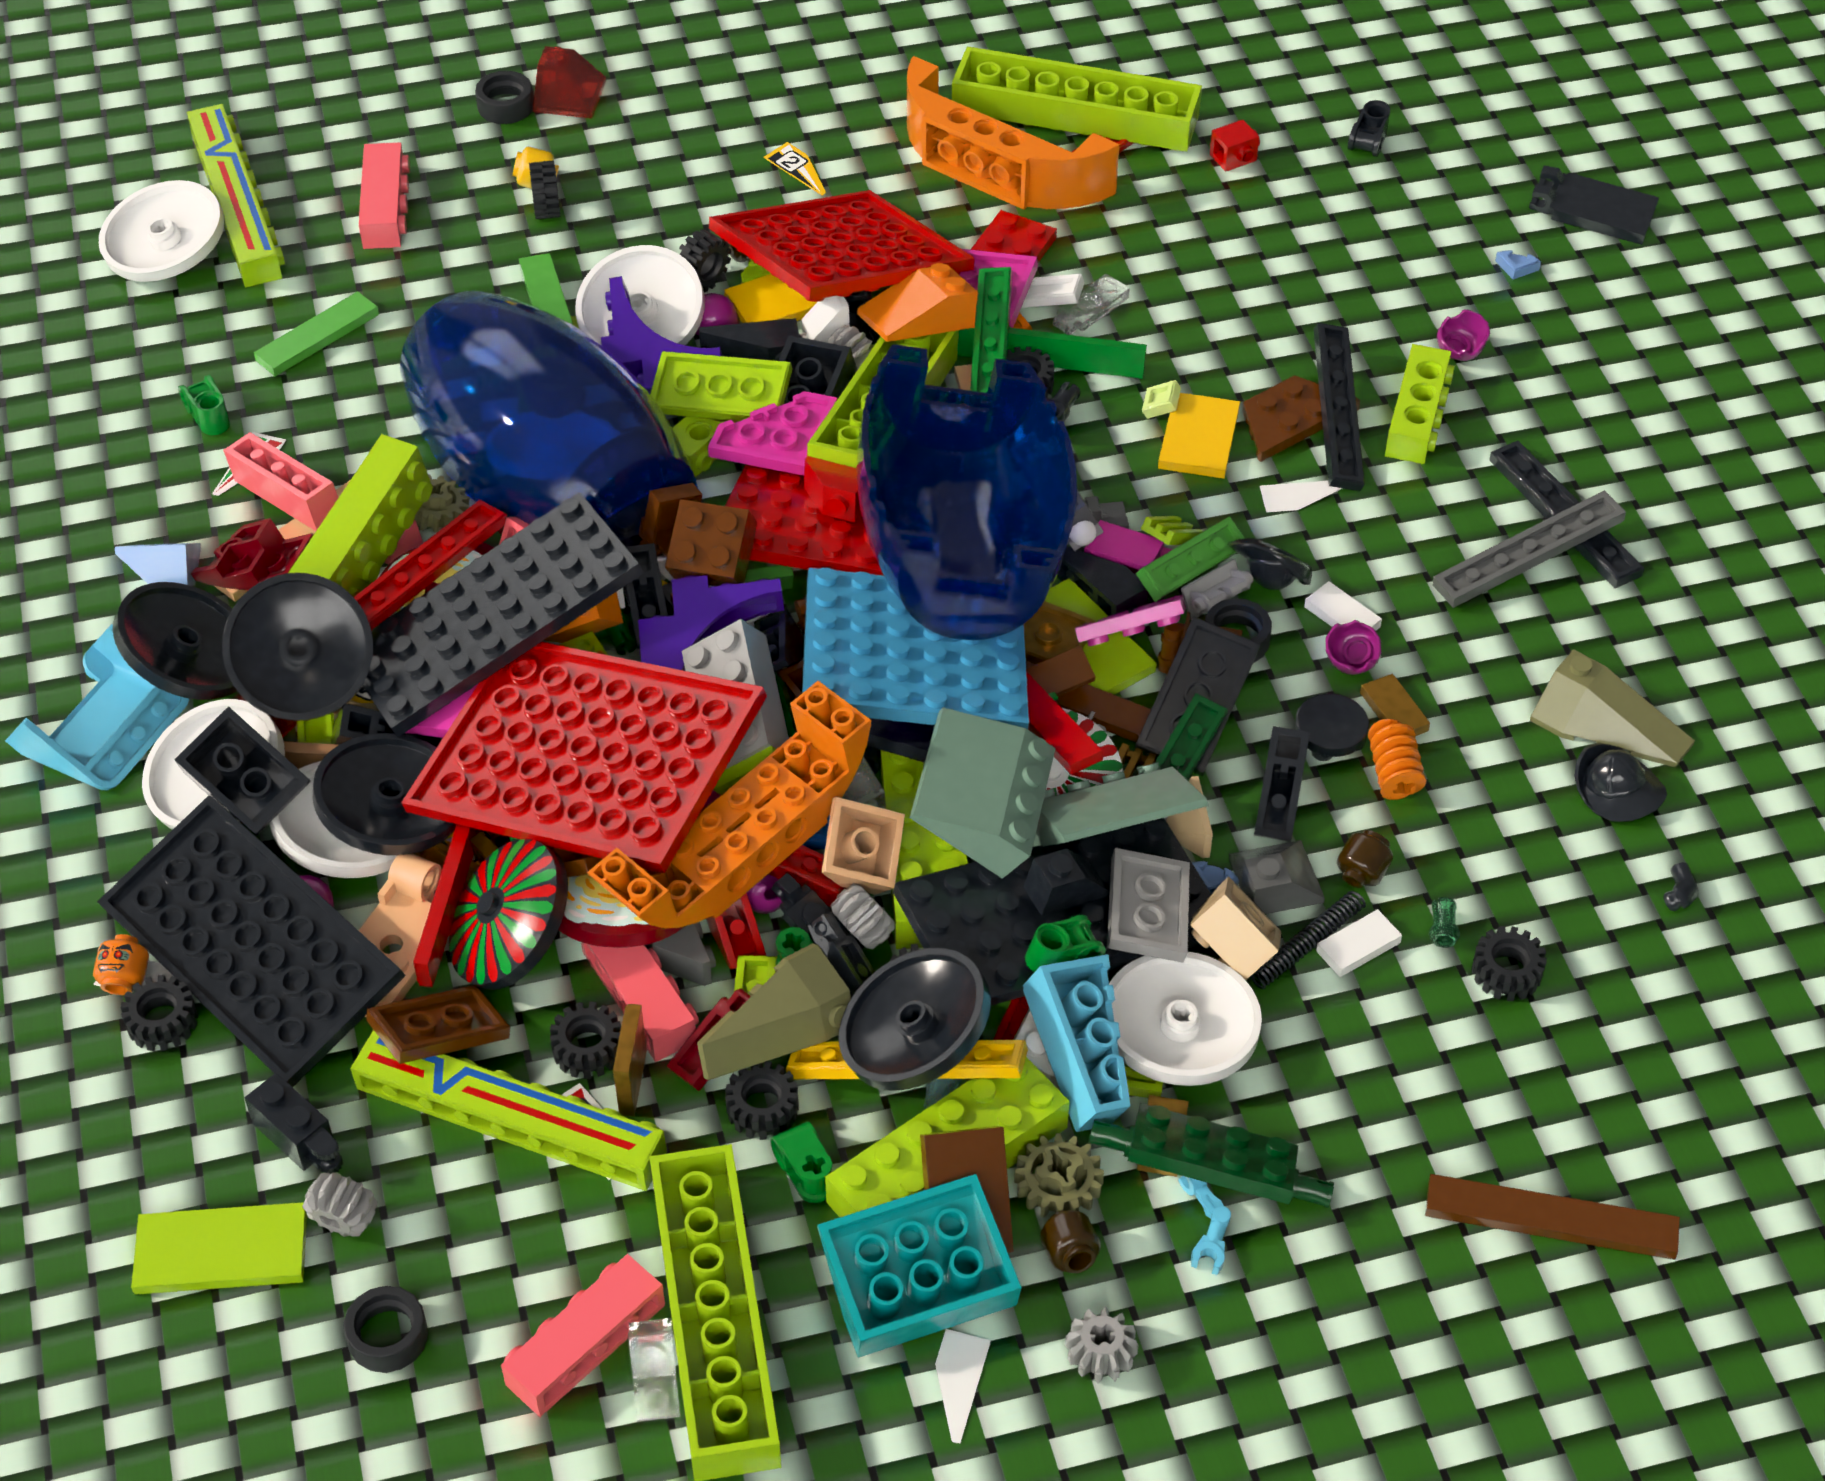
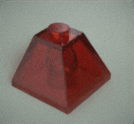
[533,46,606,119]

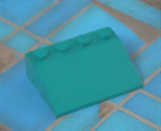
[817,1174,1022,1358]

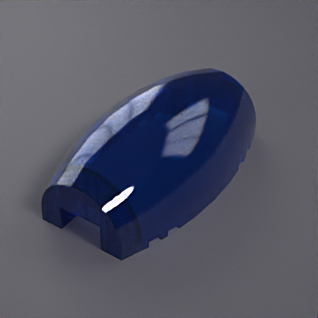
[400,290,698,528]
[856,344,1077,640]

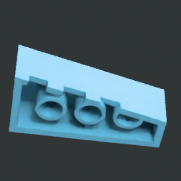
[1022,954,1131,1132]

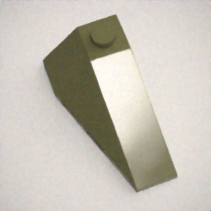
[1530,649,1695,768]
[697,943,851,1080]

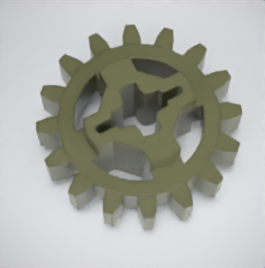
[414,474,470,532]
[1014,1133,1104,1218]

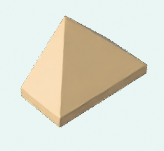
[1166,776,1213,858]

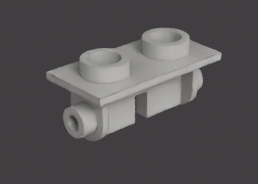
[1181,559,1253,620]

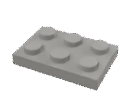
[1107,848,1190,963]

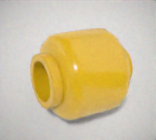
[512,147,559,189]

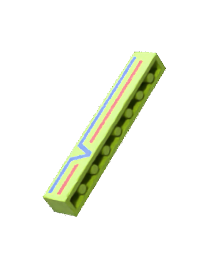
[187,104,285,288]
[350,1030,667,1191]

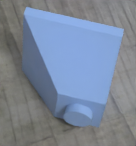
[115,543,201,586]

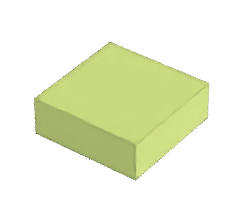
[1142,380,1181,419]

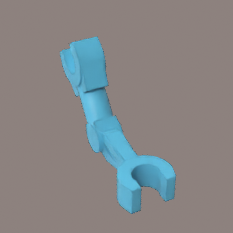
[1178,1176,1231,1275]

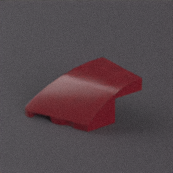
[190,518,314,590]

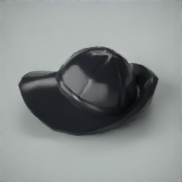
[1228,538,1312,590]
[1574,743,1667,822]

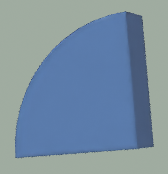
[1495,250,1541,280]
[1192,861,1239,894]

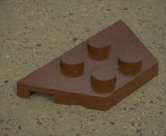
[1242,375,1360,462]

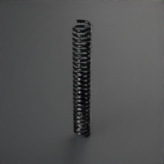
[1251,891,1366,989]

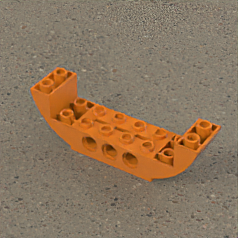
[907,56,1119,210]
[587,681,871,928]

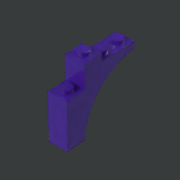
[597,276,723,398]
[638,575,785,671]

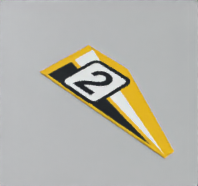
[763,142,826,195]

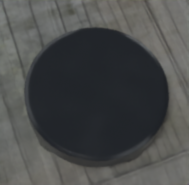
[1295,694,1369,761]

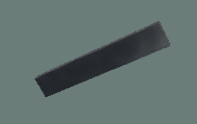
[1313,323,1365,491]
[1489,440,1645,589]

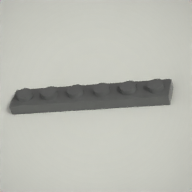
[1433,490,1626,608]

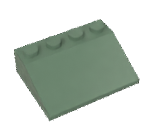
[910,707,1055,879]
[1033,762,1209,847]

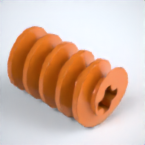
[1368,719,1427,800]

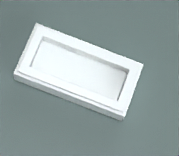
[1021,274,1085,308]
[1304,581,1382,631]
[1316,909,1402,977]

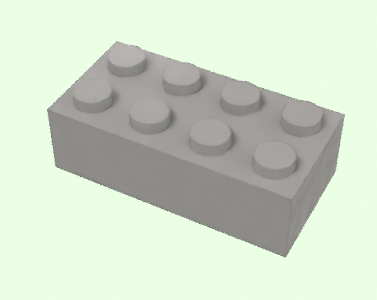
[682,619,789,770]

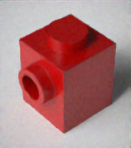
[1210,120,1260,172]

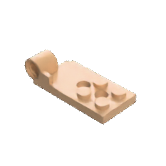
[359,854,441,1017]

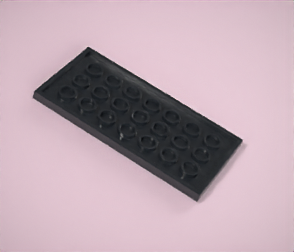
[362,492,644,738]
[97,795,406,1087]
[893,818,1211,1006]

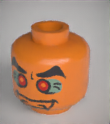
[93,934,149,995]

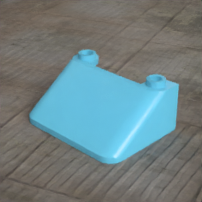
[5,624,189,790]

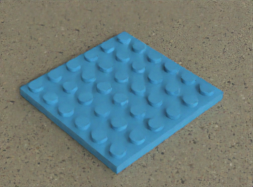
[802,568,1029,730]

